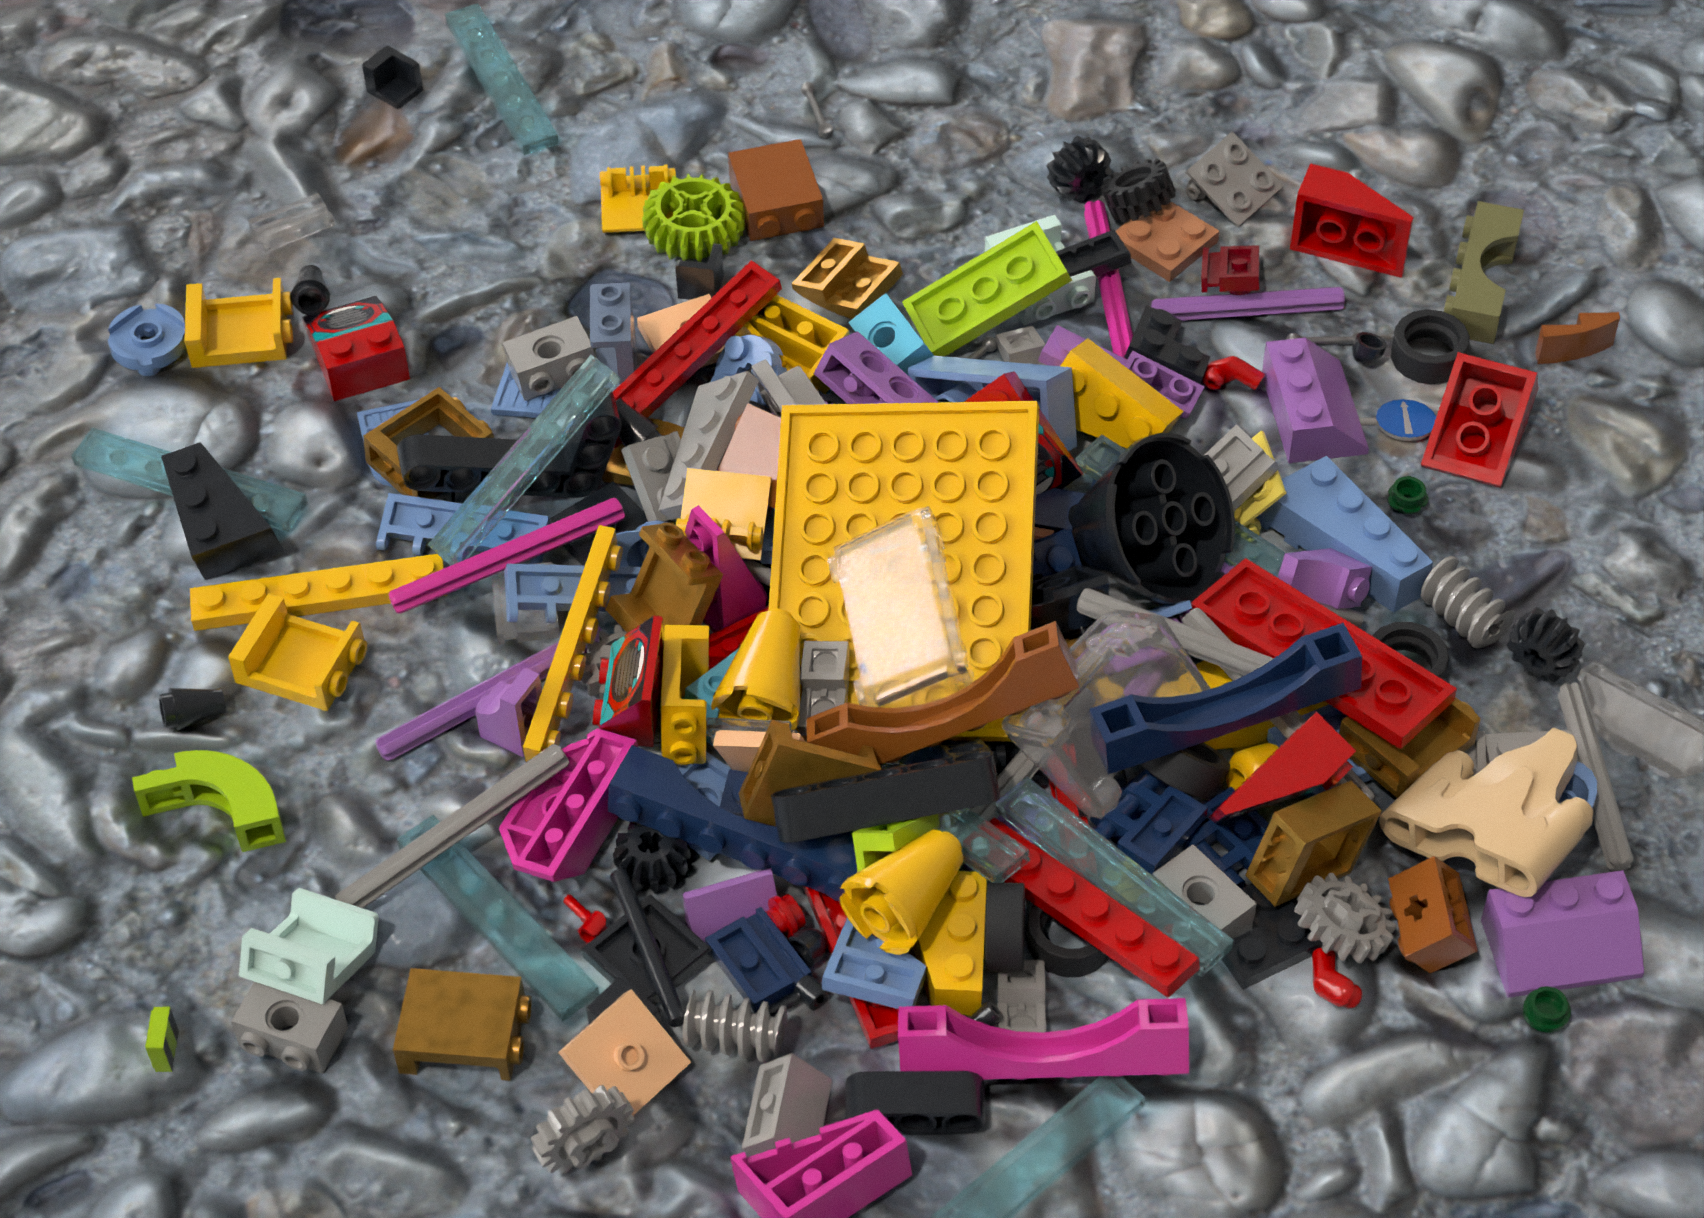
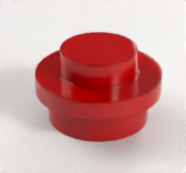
[766,894,806,938]

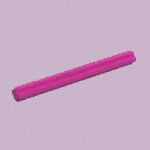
[1084,200,1133,360]
[389,498,625,614]

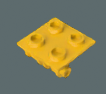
[600,164,676,233]
[676,468,772,561]

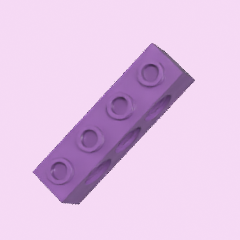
[813,331,939,404]

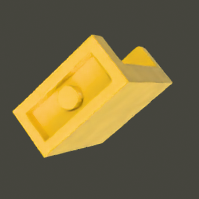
[184,278,293,368]
[228,593,367,711]
[661,625,709,765]

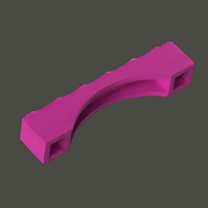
[898,998,1189,1080]

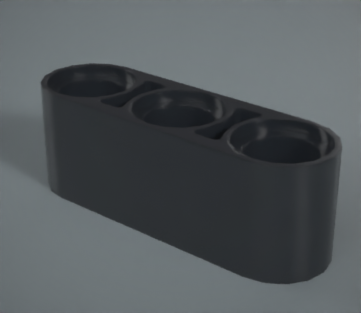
[845,1071,985,1135]

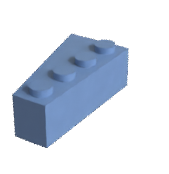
[908,356,1077,451]
[1257,456,1433,613]

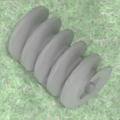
[1421,555,1515,649]
[683,990,787,1063]

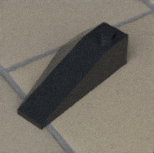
[1031,564,1109,635]

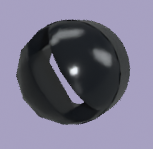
[1352,332,1387,367]
[787,927,827,968]

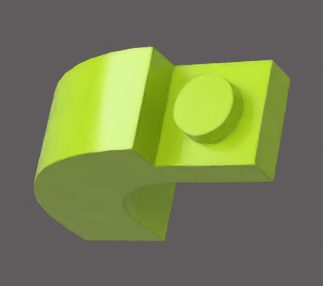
[132,750,286,852]

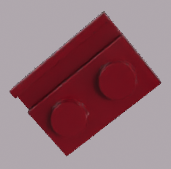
[1201,245,1260,295]

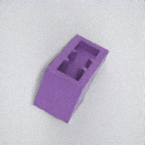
[1278,548,1372,609]
[475,668,542,758]

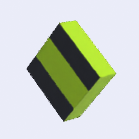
[145,1007,179,1072]

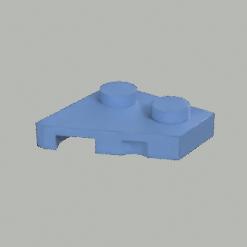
[822,918,926,1009]

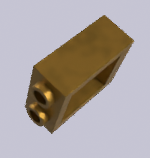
[363,387,494,499]
[1245,780,1382,907]

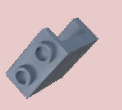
[590,282,637,392]

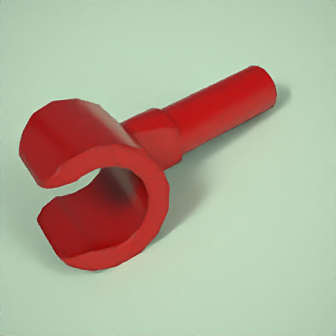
[563,894,608,944]

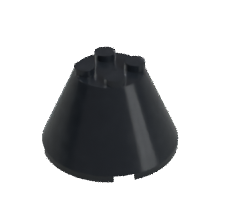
[1068,433,1235,605]

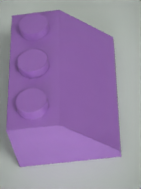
[1262,338,1369,463]
[1481,870,1644,998]

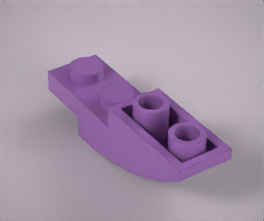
[1038,325,1204,419]

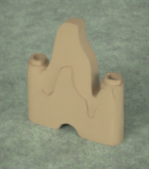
[1379,728,1593,897]

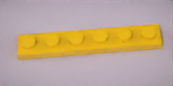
[523,525,623,762]
[190,553,447,631]

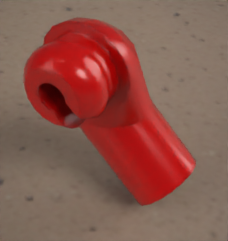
[1312,948,1362,1009]

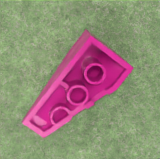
[685,505,768,633]

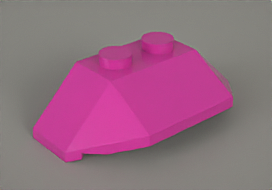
[499,728,638,882]

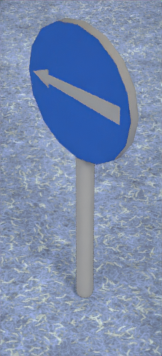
[1359,399,1436,441]

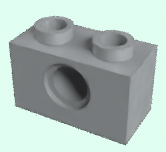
[502,316,599,401]
[1150,845,1256,958]
[231,982,348,1074]

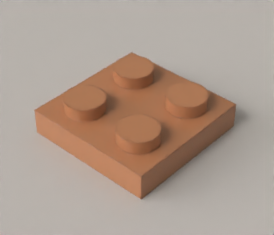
[1116,202,1220,282]

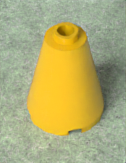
[711,608,800,733]
[839,830,964,955]

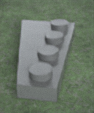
[659,371,759,520]

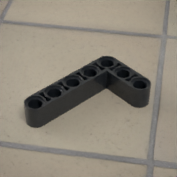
[397,385,622,498]
[771,737,1000,842]

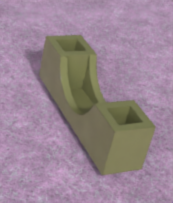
[1443,201,1524,345]

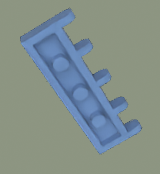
[376,493,551,564]
[504,563,641,623]

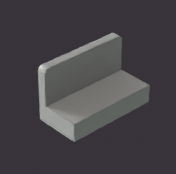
[751,359,826,418]
[742,1053,832,1155]

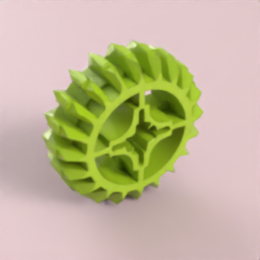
[642,173,745,262]

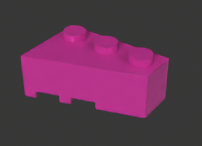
[730,1109,912,1218]

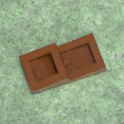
[1535,312,1620,364]

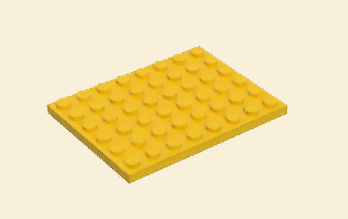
[764,401,1039,742]

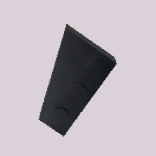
[161,442,284,580]

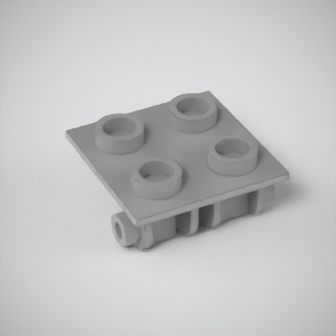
[1185,131,1284,228]

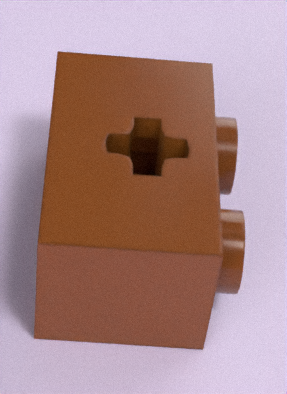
[1388,856,1478,974]

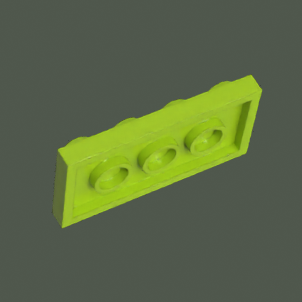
[902,221,1072,356]

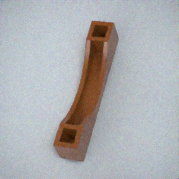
[807,621,1080,765]

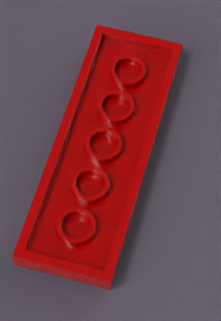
[1190,558,1457,750]

